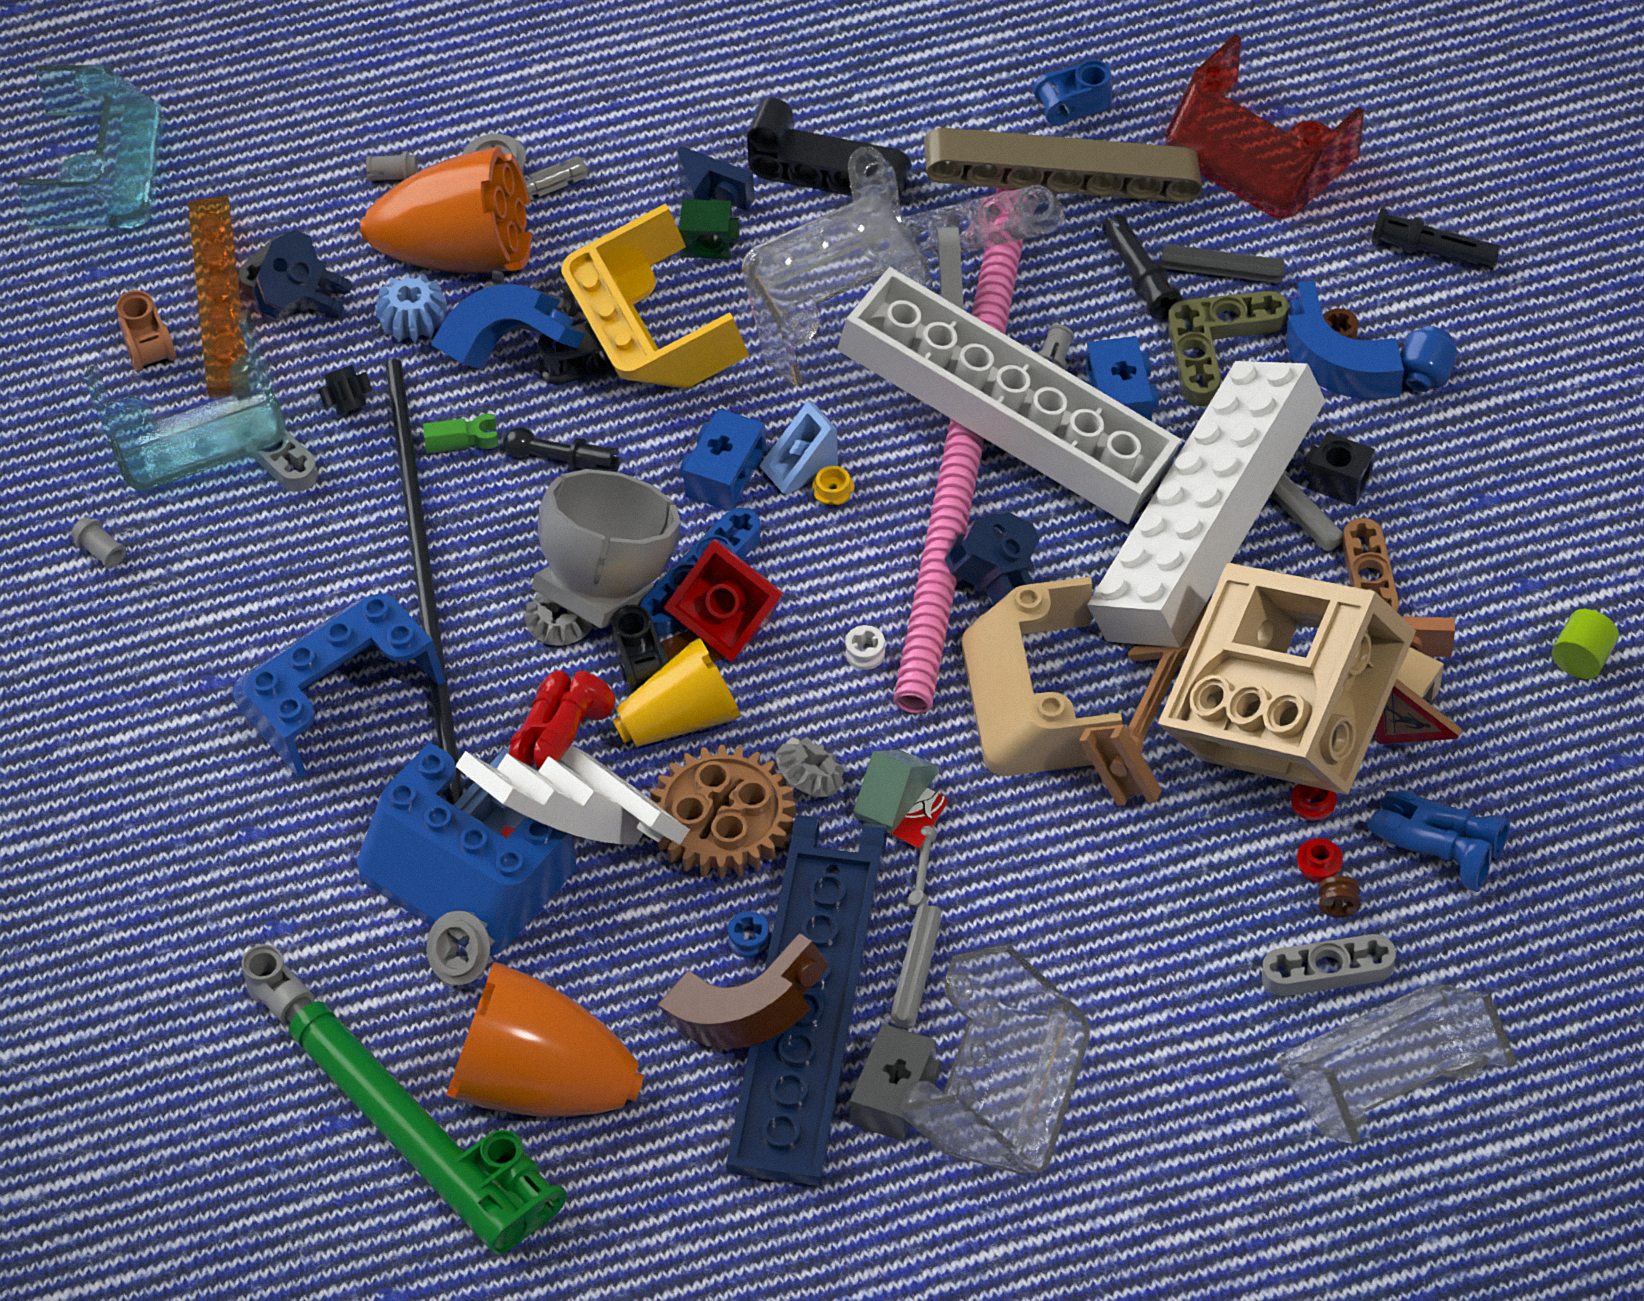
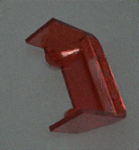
[1165,34,1364,219]

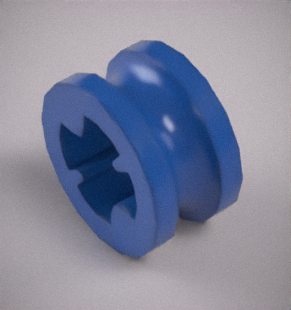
[728,911,770,959]

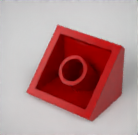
[664,539,784,662]

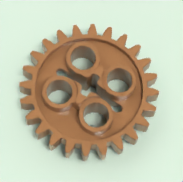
[650,745,796,879]

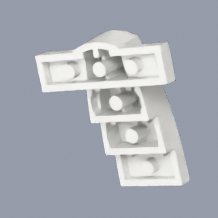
[455,744,690,845]

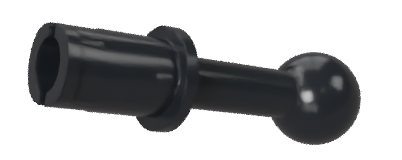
[503,427,620,472]

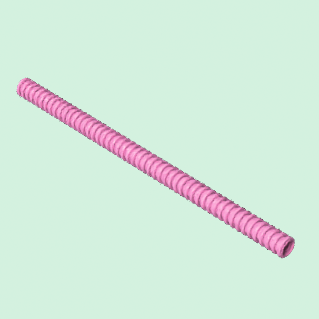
[894,188,1033,713]

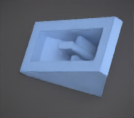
[759,401,838,494]

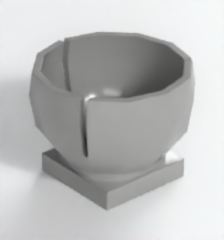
[531,469,681,628]

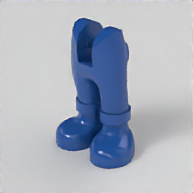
[1367,790,1510,892]

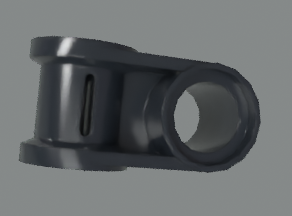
[538,321,615,385]
[612,605,669,693]

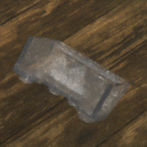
[898,944,1090,1175]

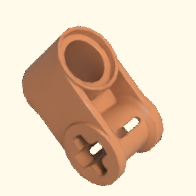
[116,290,177,372]

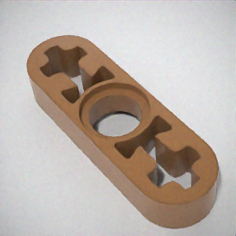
[1342,518,1399,613]

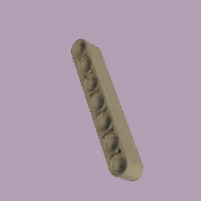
[924,128,1202,202]

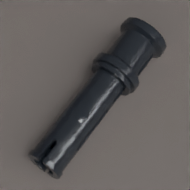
[1372,208,1501,271]
[1102,214,1183,320]

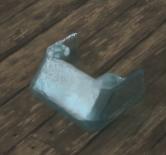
[17,65,164,229]
[84,309,286,491]

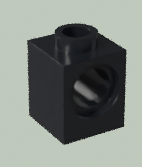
[1304,432,1375,506]

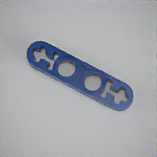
[640,508,761,635]

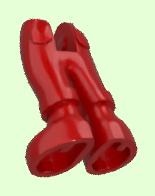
[508,671,616,770]

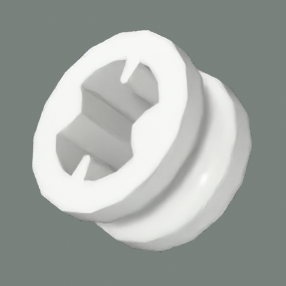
[845,625,885,670]

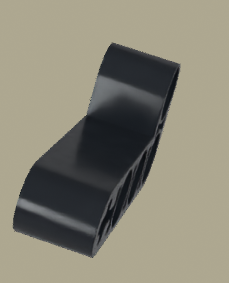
[747,98,912,203]

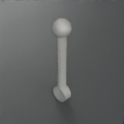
[908,826,937,910]

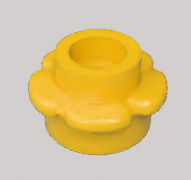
[812,466,854,505]

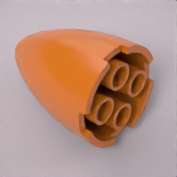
[360,146,533,273]
[446,962,645,1117]

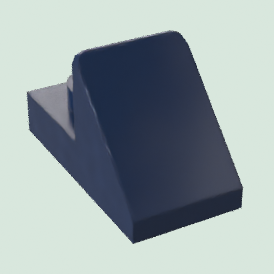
[677,146,755,211]

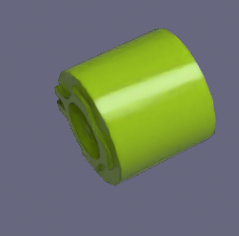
[1551,609,1620,679]

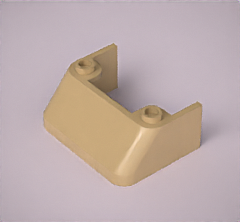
[962,577,1122,776]

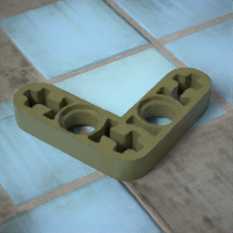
[1168,291,1288,406]

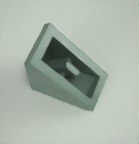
[853,750,939,833]

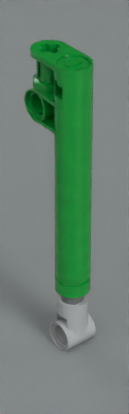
[242,944,567,1255]

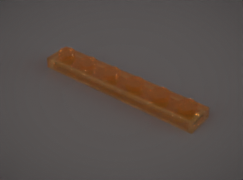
[188,196,251,398]

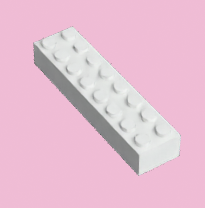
[837,266,1181,525]
[1087,361,1325,648]

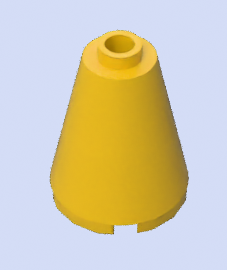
[612,638,742,747]

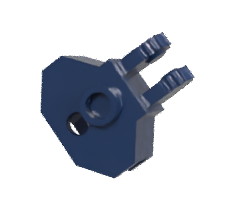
[252,229,353,322]
[944,512,1040,604]

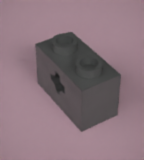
[850,1023,942,1141]

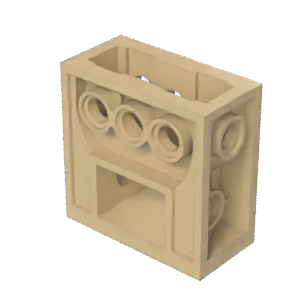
[1158,562,1416,795]

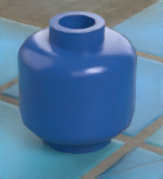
[1400,326,1458,392]

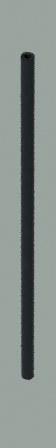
[385,359,463,805]

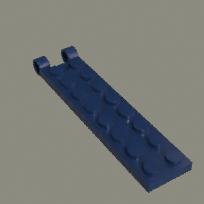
[726,815,887,1186]

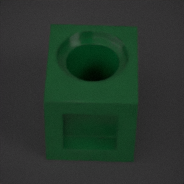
[679,199,740,259]

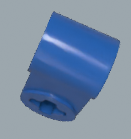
[1032,60,1112,126]

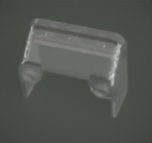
[742,195,935,387]
[1277,985,1517,1144]

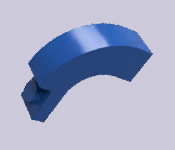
[1286,281,1404,400]
[431,284,585,370]

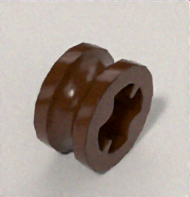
[1323,308,1358,340]
[1318,876,1360,918]

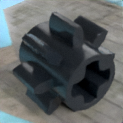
[318,365,373,415]

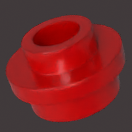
[1291,784,1337,821]
[1296,838,1343,883]

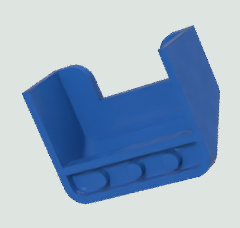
[232,594,446,779]
[357,742,577,956]

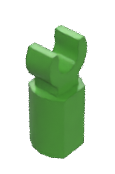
[423,413,499,454]

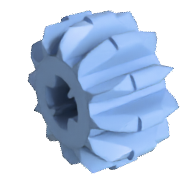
[375,272,447,343]

